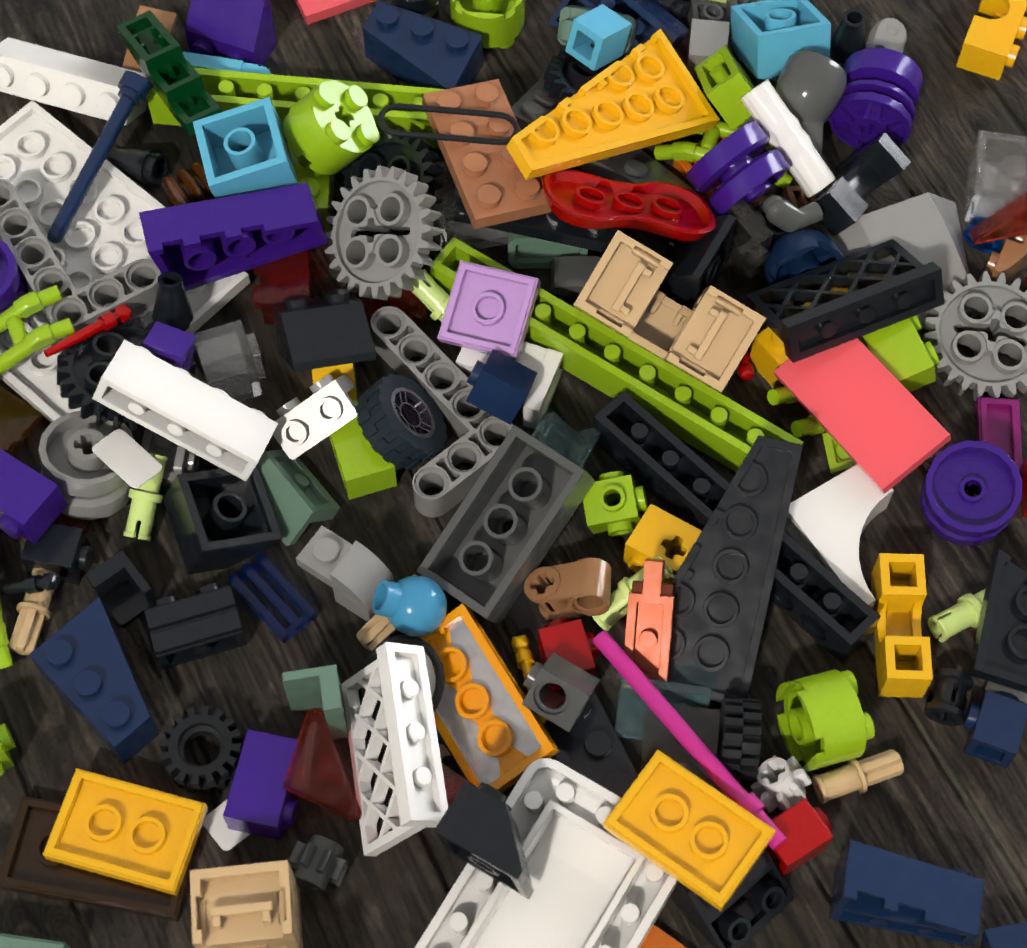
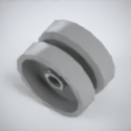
[38,410,134,520]

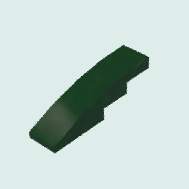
[116,10,223,137]

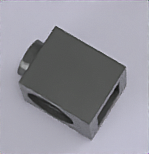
[522,652,600,732]

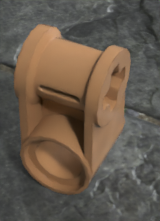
[524,558,612,622]

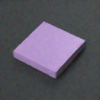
[437,260,541,361]

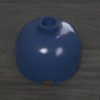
[763,229,848,306]

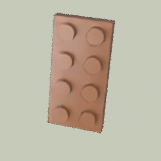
[422,79,551,229]

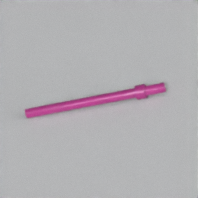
[592,630,787,851]

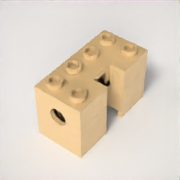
[573,230,766,393]
[190,860,303,948]

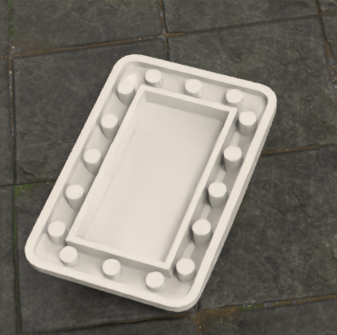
[415,758,678,948]

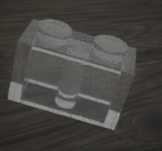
[193,319,266,402]

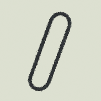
[378,103,520,145]

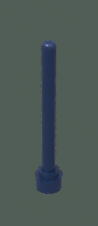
[47,71,153,244]

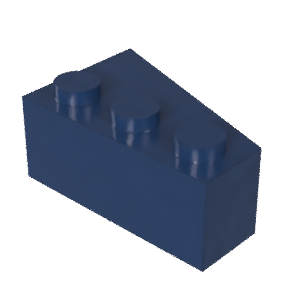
[363,0,483,89]
[547,0,690,56]
[29,597,159,764]

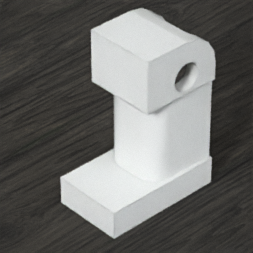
[455,341,564,431]

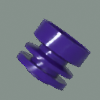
[829,48,923,149]

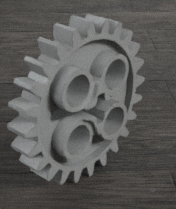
[325,165,443,301]
[922,271,1027,401]

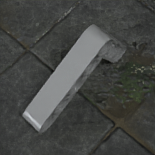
[0,179,162,341]
[371,306,513,518]

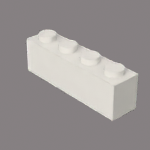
[0,37,148,126]
[92,339,278,481]

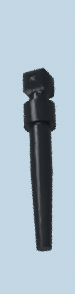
[0,572,61,595]

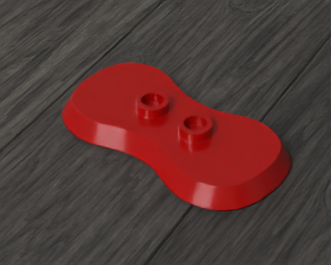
[542,169,716,241]

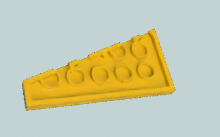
[506,29,720,180]

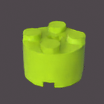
[450,0,525,48]
[283,80,380,175]
[776,669,875,772]

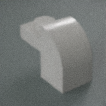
[296,526,394,622]

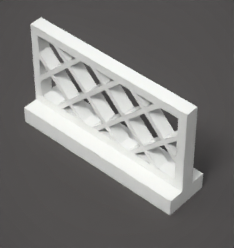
[341,642,448,856]

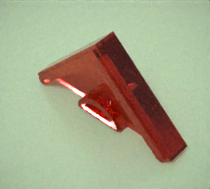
[969,192,1027,244]
[282,708,362,821]

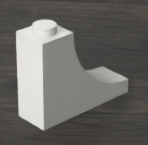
[784,464,894,608]

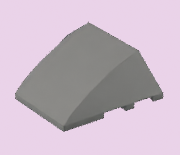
[831,192,976,333]

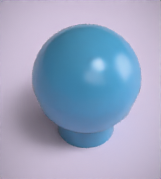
[372,576,447,637]

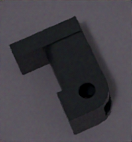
[807,132,911,236]

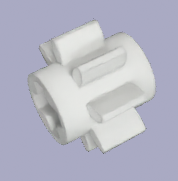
[751,755,812,813]

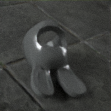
[742,50,847,156]

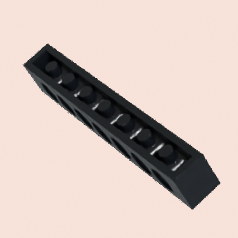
[592,391,881,664]

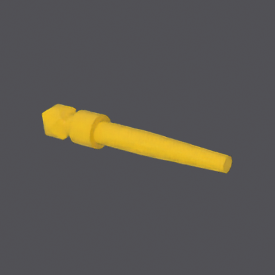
[512,634,546,723]

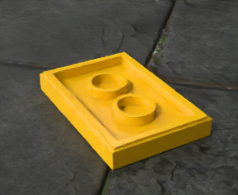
[603,750,776,911]
[43,768,208,896]

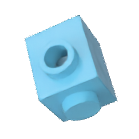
[565,4,632,71]

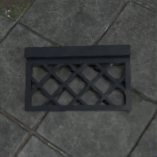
[746,239,944,363]

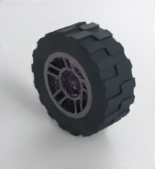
[356,373,447,470]

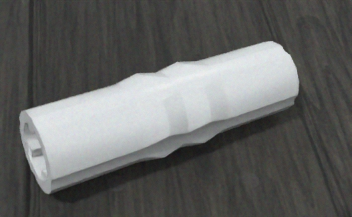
[740,79,836,198]

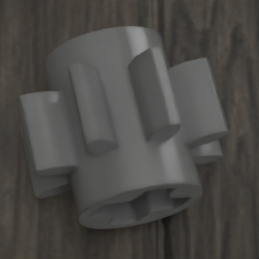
[288,834,348,893]

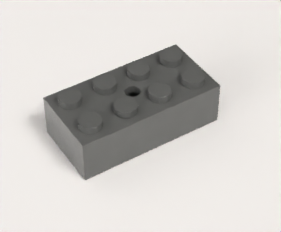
[416,425,595,625]

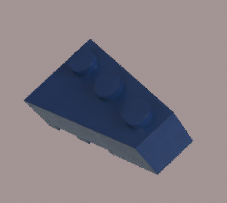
[829,840,984,947]

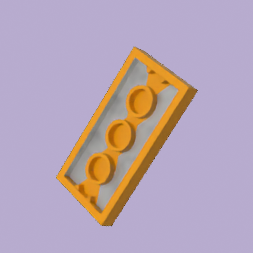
[409,603,559,793]

